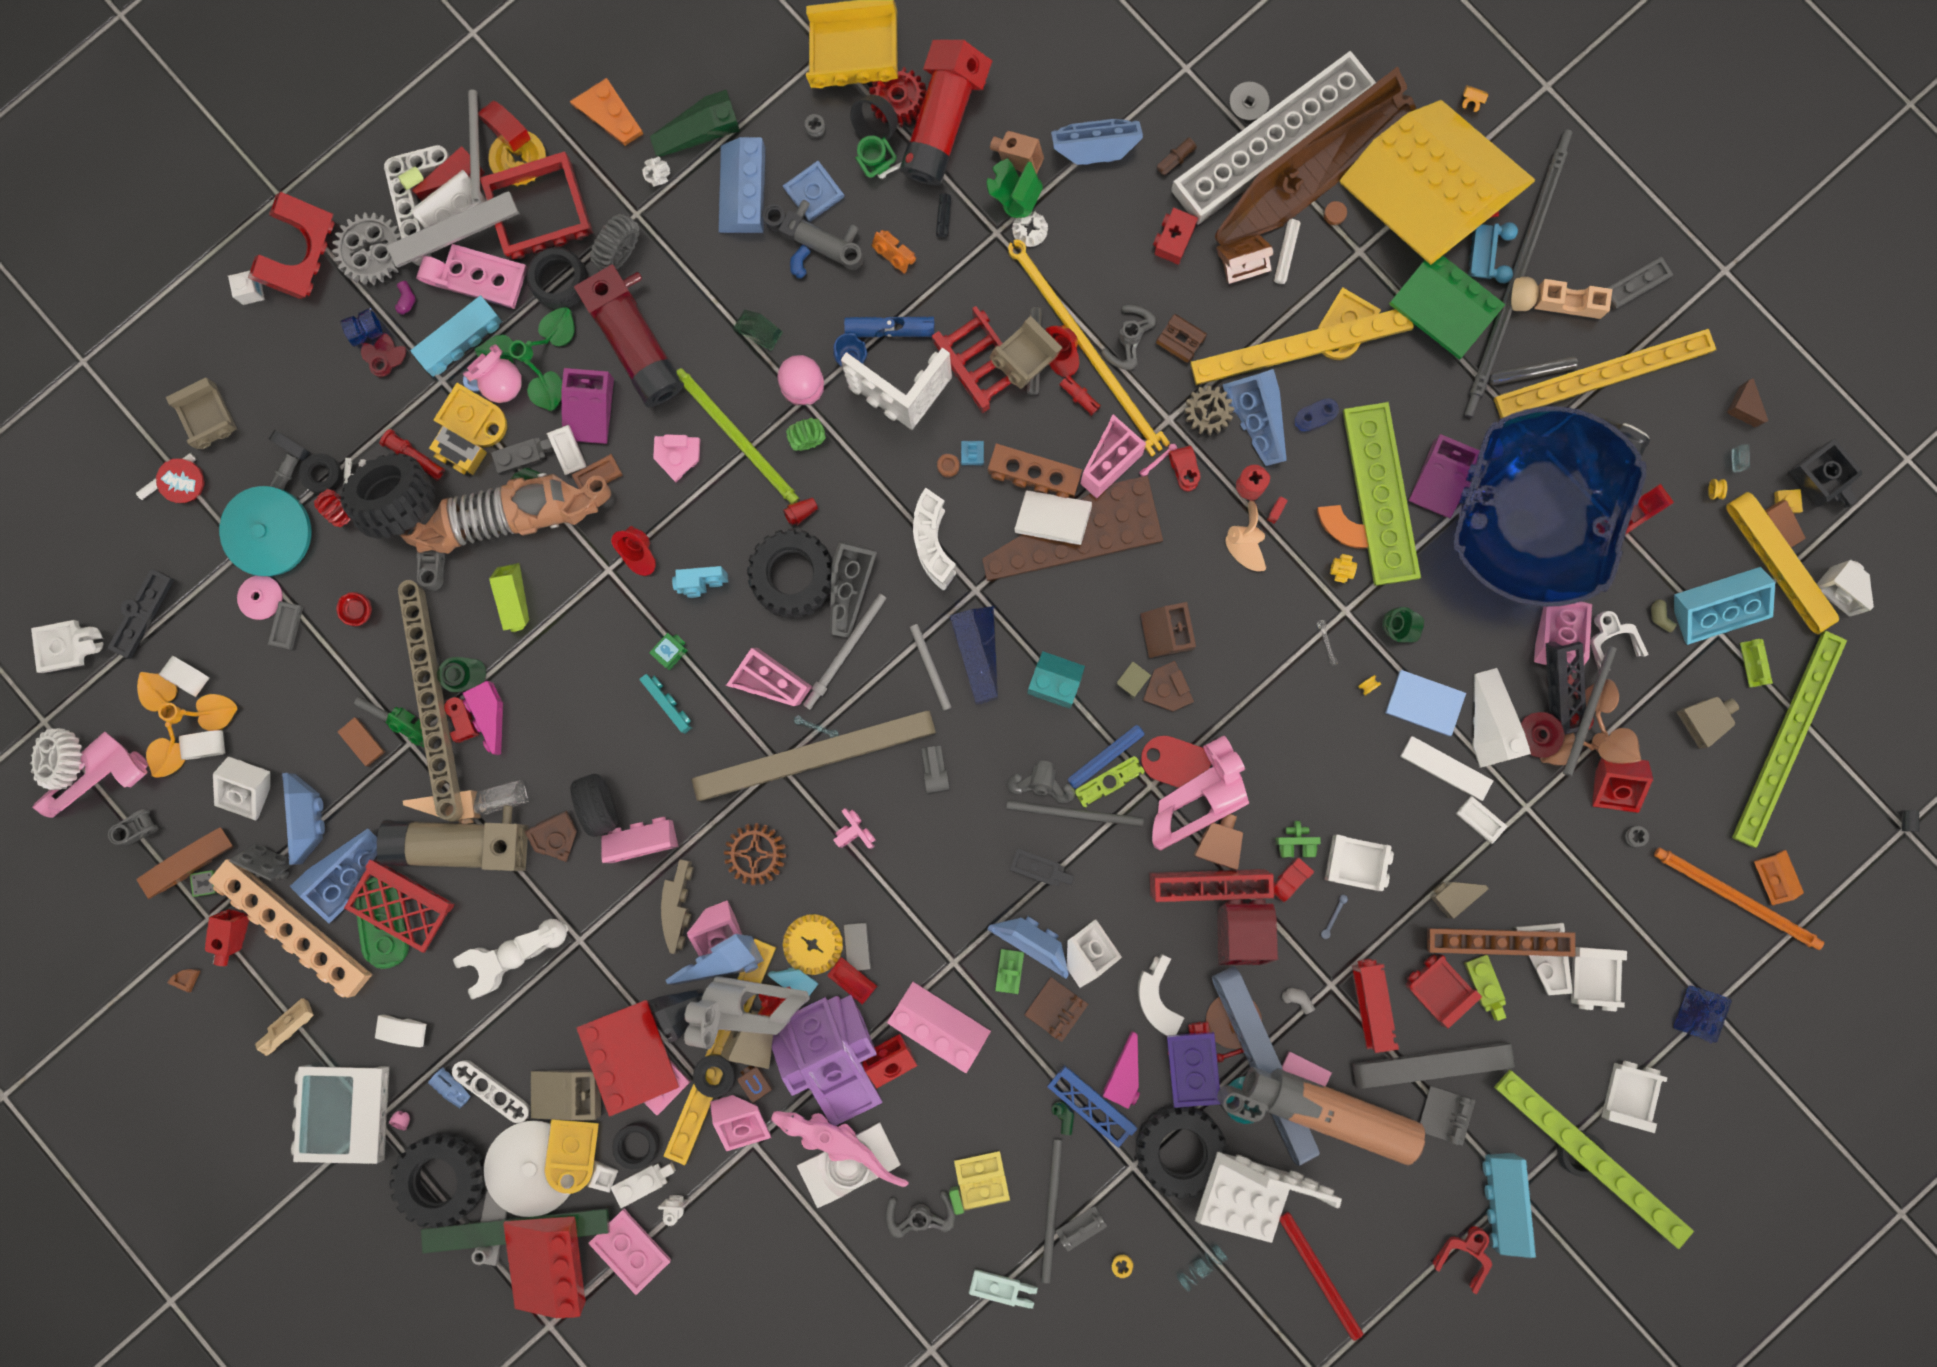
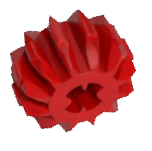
[314,489,351,527]

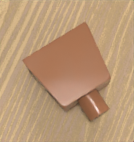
[990,131,1044,174]
[1193,814,1243,870]

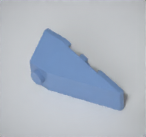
[1223,369,1286,466]
[290,829,377,923]

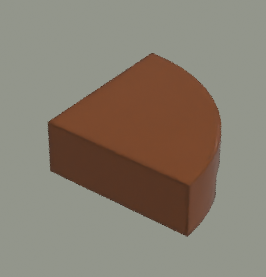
[167,969,201,992]

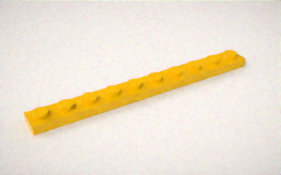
[1190,309,1414,385]
[1494,329,1716,420]
[664,939,777,1165]

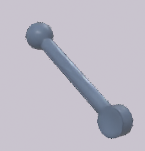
[1321,895,1348,939]

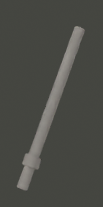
[803,593,887,710]

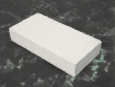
[547,425,587,475]
[1456,796,1507,844]

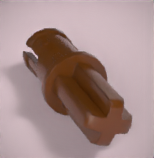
[1157,137,1197,175]

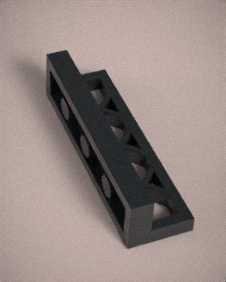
[1545,641,1586,735]

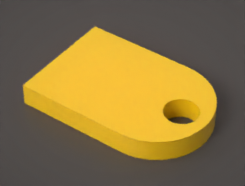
[1318,287,1381,360]
[434,383,507,447]
[544,1119,598,1194]

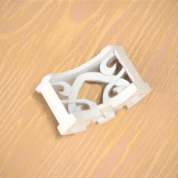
[913,488,956,590]

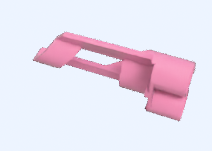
[32,732,149,818]
[1152,736,1249,851]

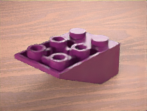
[561,368,614,444]
[1409,434,1482,519]

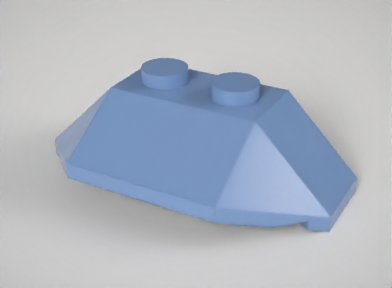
[1051,119,1143,165]
[282,773,325,865]
[987,916,1069,978]

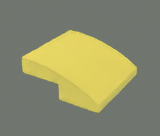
[954,1151,1010,1210]

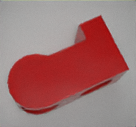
[444,697,480,743]
[1274,858,1314,902]

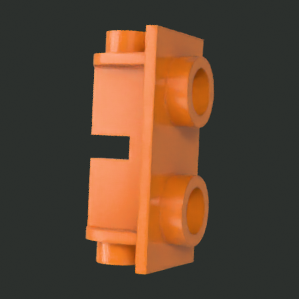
[871,230,917,274]

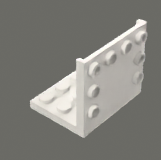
[841,348,952,430]
[1195,1152,1342,1243]

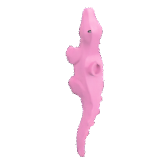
[771,1111,909,1187]

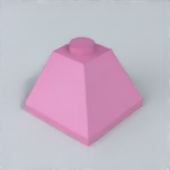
[687,901,742,957]
[710,1095,771,1151]

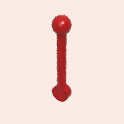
[1217,1048,1244,1063]

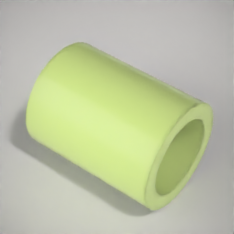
[398,166,424,190]

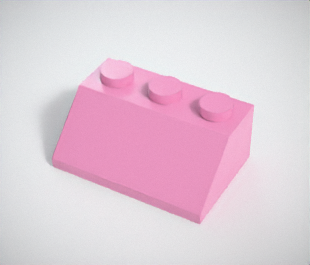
[602,817,679,863]

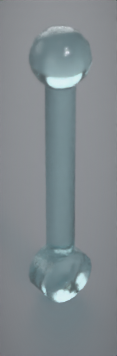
[794,716,839,738]

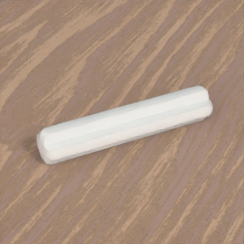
[1274,219,1300,284]

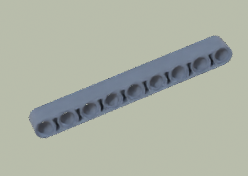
[1212,966,1319,1166]

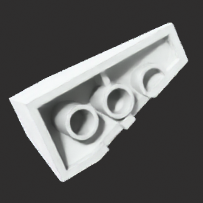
[1473,668,1531,768]

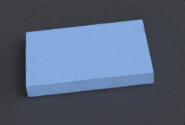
[1385,670,1466,736]

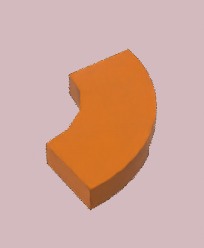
[1317,505,1368,549]

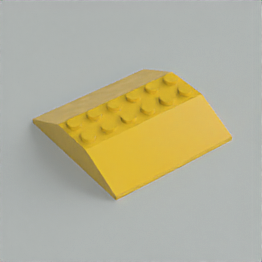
[1340,100,1535,265]

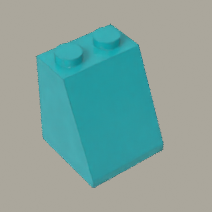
[1028,651,1085,709]

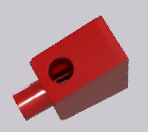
[205,909,249,966]

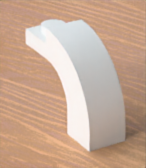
[1138,954,1184,1035]

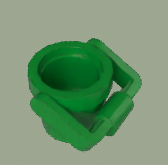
[855,136,897,178]

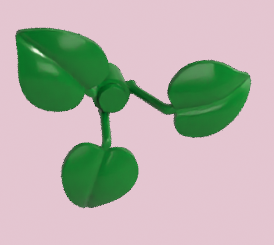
[475,307,575,411]

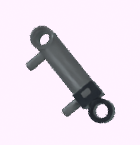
[763,200,864,270]

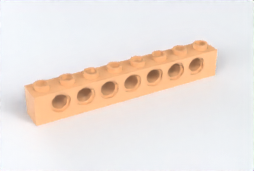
[208,859,373,998]

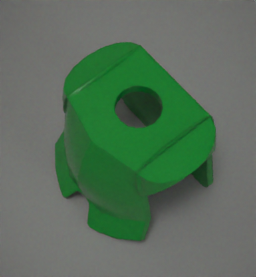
[986,158,1043,218]

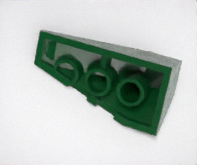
[650,89,740,157]

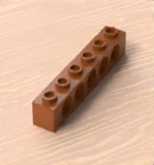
[1427,928,1575,957]

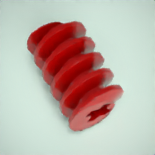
[1236,465,1270,501]

